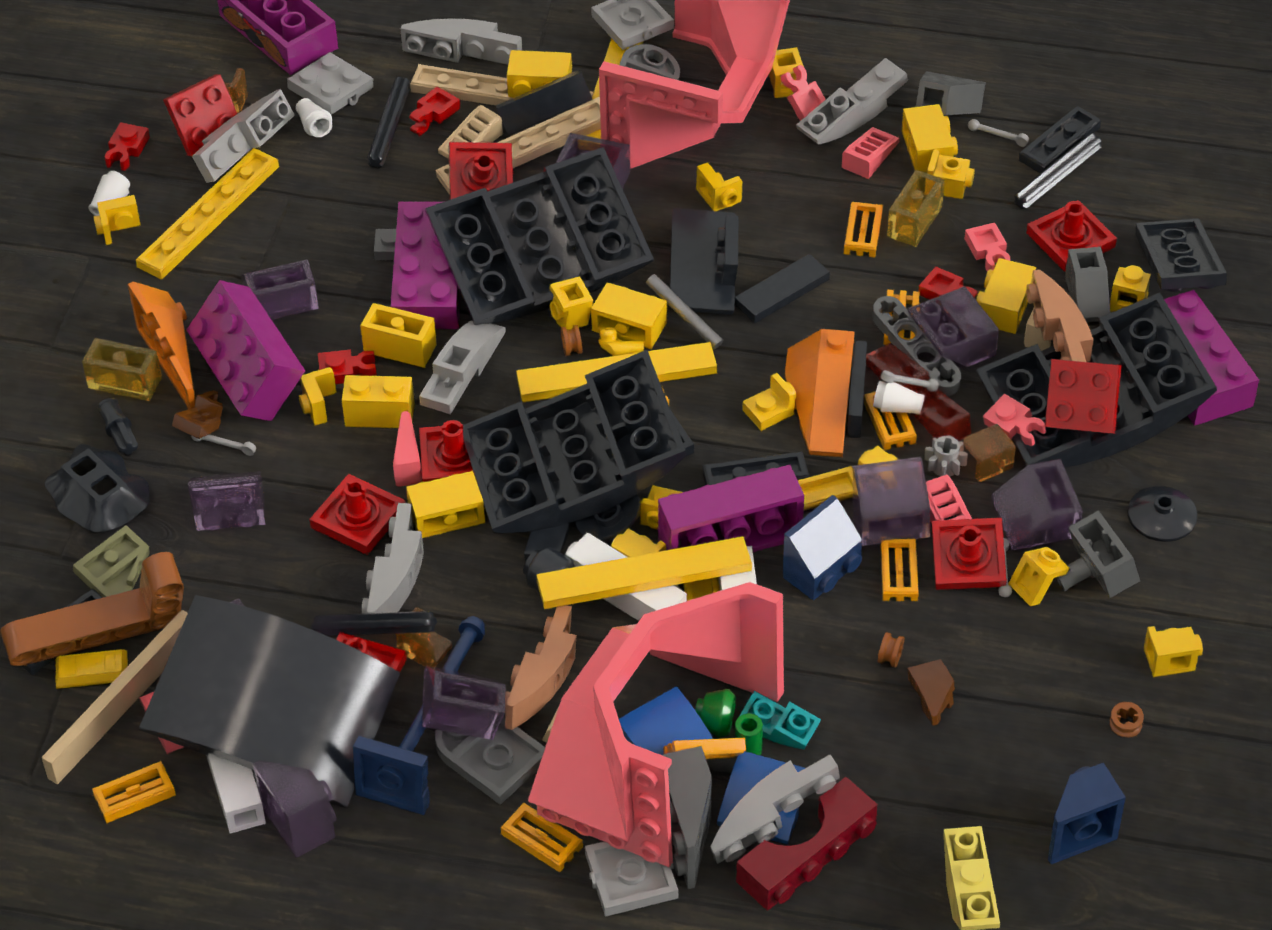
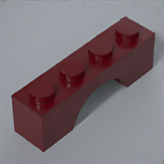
[736,777,878,911]

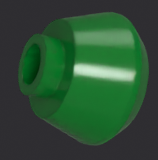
[695,689,736,738]

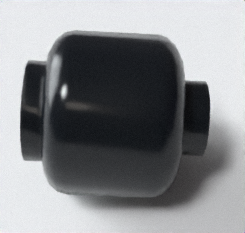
[523,547,575,593]

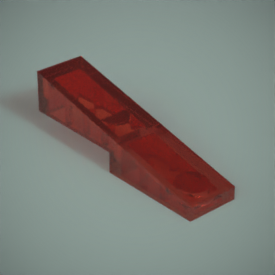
[866,343,971,441]

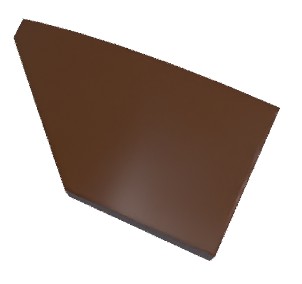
[172,390,223,439]
[907,659,955,725]

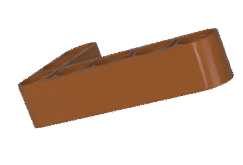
[0,552,184,666]

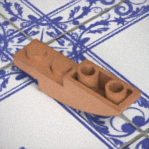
[1026,269,1093,362]
[500,605,577,730]

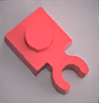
[781,65,826,121]
[964,222,1010,272]
[983,394,1046,446]

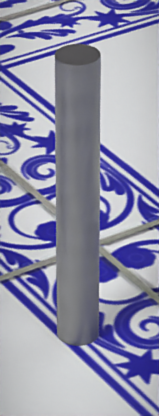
[646,274,723,349]

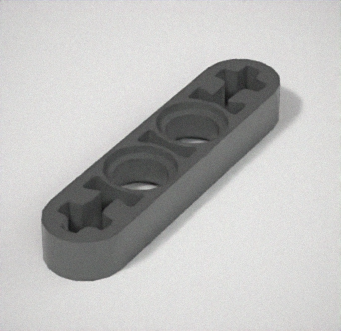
[872,296,961,397]

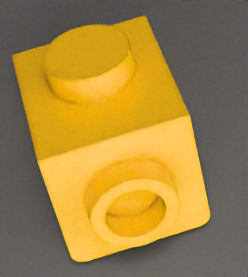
[299,367,336,426]

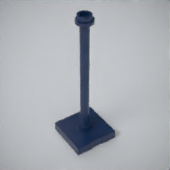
[353,616,485,815]

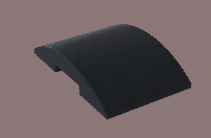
[425,147,654,325]
[976,293,1217,470]
[463,350,687,533]
[139,595,400,808]

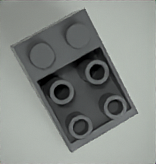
[662,746,712,889]

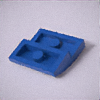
[619,686,713,760]
[717,751,805,845]

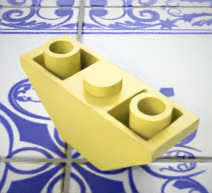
[943,826,1000,930]

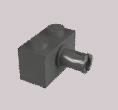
[1055,510,1140,598]

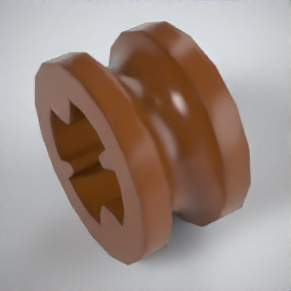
[561,325,582,356]
[878,632,904,668]
[1110,702,1144,738]

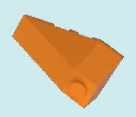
[128,282,196,409]
[785,329,855,458]

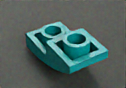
[740,691,821,750]

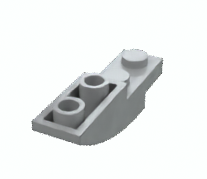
[400,19,522,65]
[796,58,908,144]
[192,89,295,183]
[419,320,506,414]
[362,503,424,613]
[710,754,840,864]

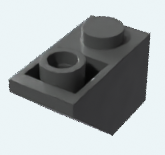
[916,71,986,115]
[1065,247,1110,322]

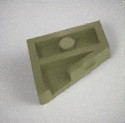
[73,525,150,597]

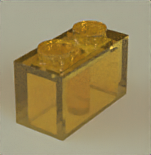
[887,170,945,247]
[82,338,162,401]

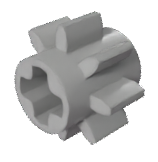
[924,435,968,477]

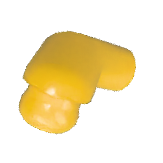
[598,327,644,356]

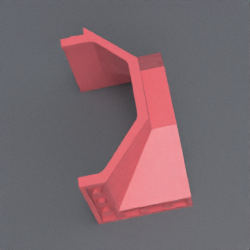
[599,0,790,169]
[528,582,784,867]

